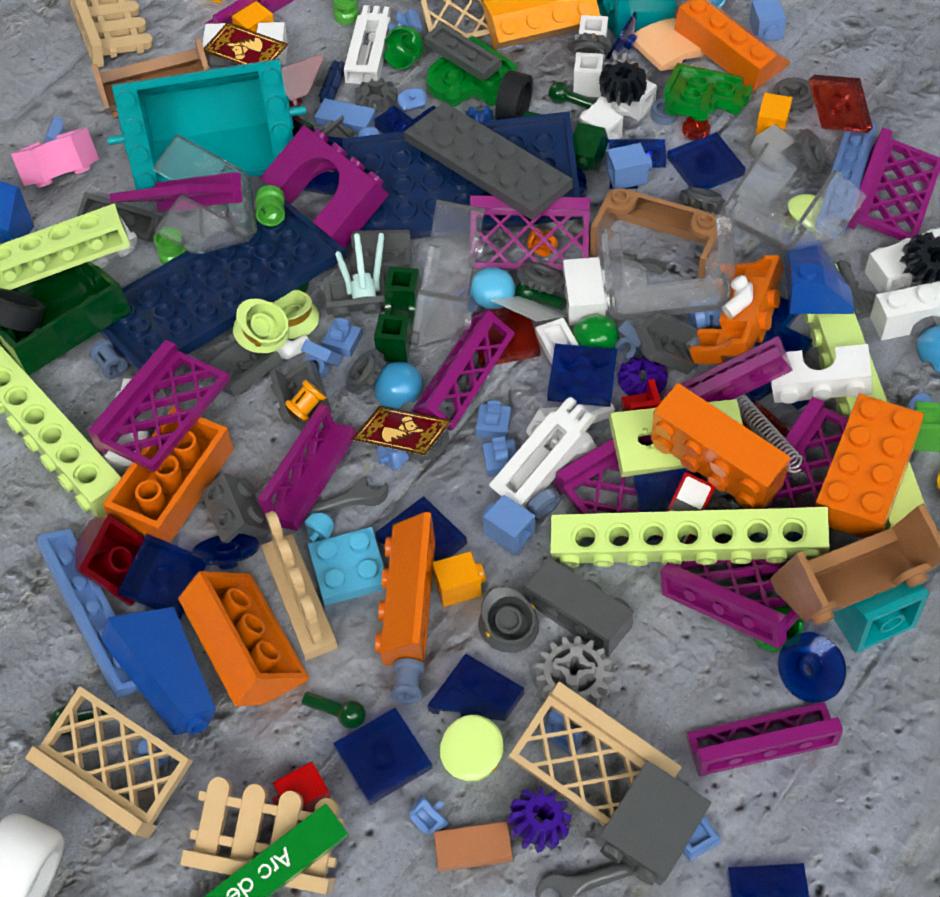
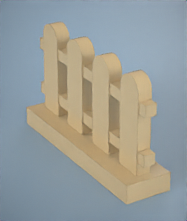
[69,0,153,67]
[261,511,338,661]
[180,777,345,895]

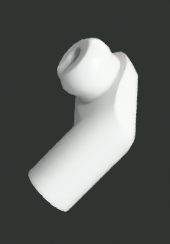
[722,275,753,319]
[277,334,310,360]

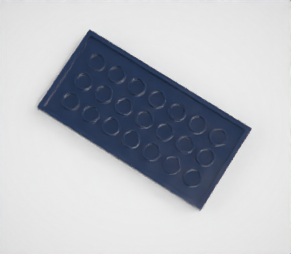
[342,111,582,246]
[99,200,347,372]

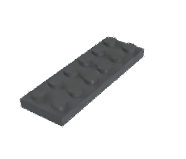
[404,102,573,220]

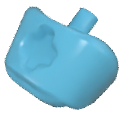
[305,513,334,543]

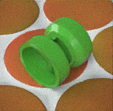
[332,0,360,25]
[256,185,285,226]
[154,226,187,264]

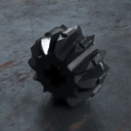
[599,59,647,107]
[899,232,940,285]

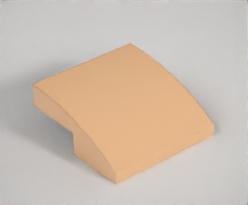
[628,18,704,71]

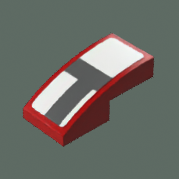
[655,472,715,544]

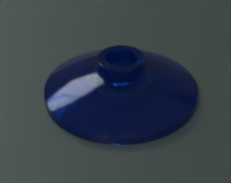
[606,11,638,59]
[192,534,260,570]
[778,632,846,703]

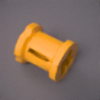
[285,379,327,422]

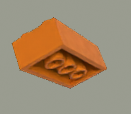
[651,383,791,509]
[815,393,925,539]
[102,406,234,549]

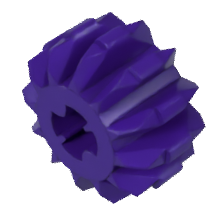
[507,786,572,853]

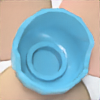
[470,267,515,309]

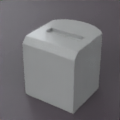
[750,124,795,173]

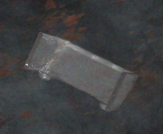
[153,134,257,254]
[720,143,867,252]
[410,200,485,347]
[601,215,737,320]

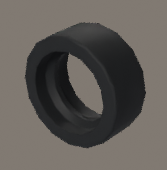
[495,70,533,120]
[0,288,46,332]

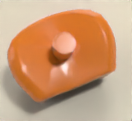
[526,228,558,257]

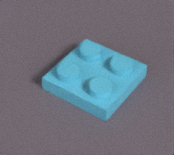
[308,527,385,606]

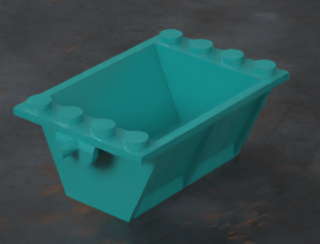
[107,59,306,190]

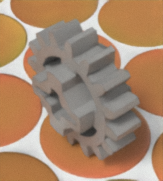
[536,636,613,706]

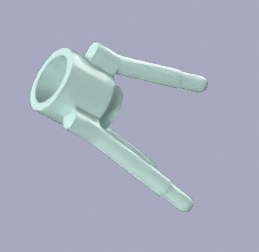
[335,233,384,299]

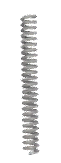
[735,394,803,473]

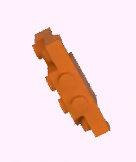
[689,255,784,365]

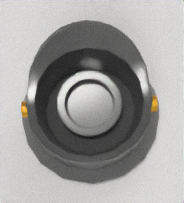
[478,586,539,653]

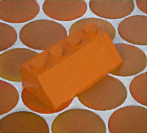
[674,0,790,92]
[375,512,436,666]
[178,571,309,706]

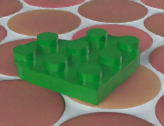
[426,36,517,107]
[663,63,752,121]

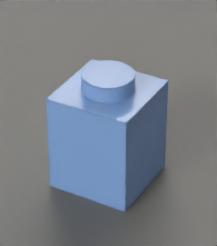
[749,0,786,42]
[606,143,652,189]
[483,495,535,555]

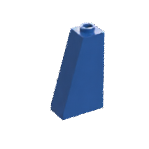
[101,607,216,735]

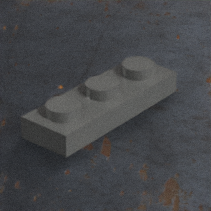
[423,23,502,82]

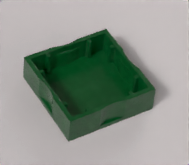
[0,261,132,376]

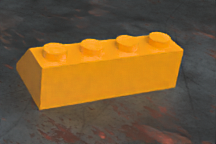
[481,0,600,50]

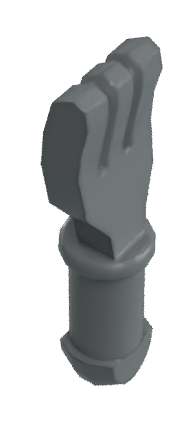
[605,249,668,274]
[837,260,873,316]

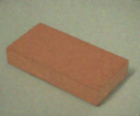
[434,822,513,872]

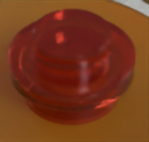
[682,116,711,141]

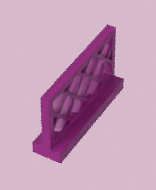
[847,127,940,241]
[109,172,243,212]
[469,195,591,270]
[87,340,231,473]
[765,397,848,509]
[553,435,683,514]
[660,536,799,649]

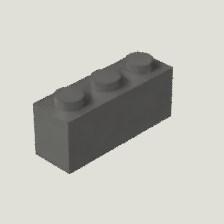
[524,557,634,657]

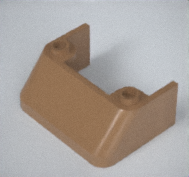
[91,38,210,119]
[590,188,727,291]
[770,503,940,626]

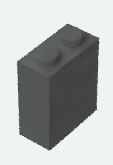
[596,760,712,886]

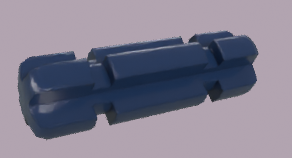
[319,60,345,104]

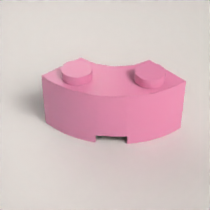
[11,127,99,188]

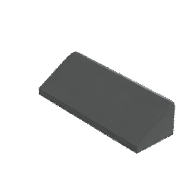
[77,192,167,242]

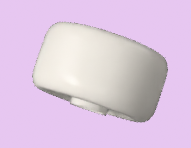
[0,813,64,897]

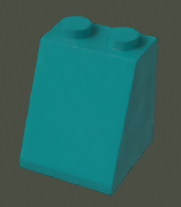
[597,0,677,39]
[833,583,929,653]

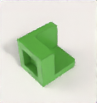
[914,401,940,452]

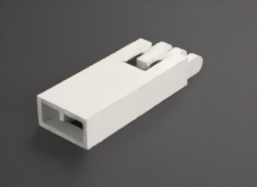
[344,5,391,84]
[489,397,596,509]

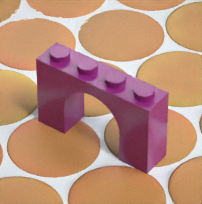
[260,125,389,249]

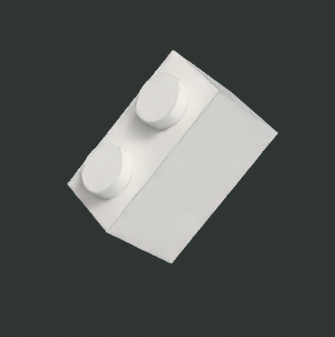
[563,257,611,326]

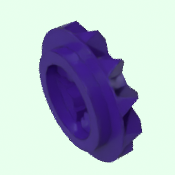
[618,355,668,396]

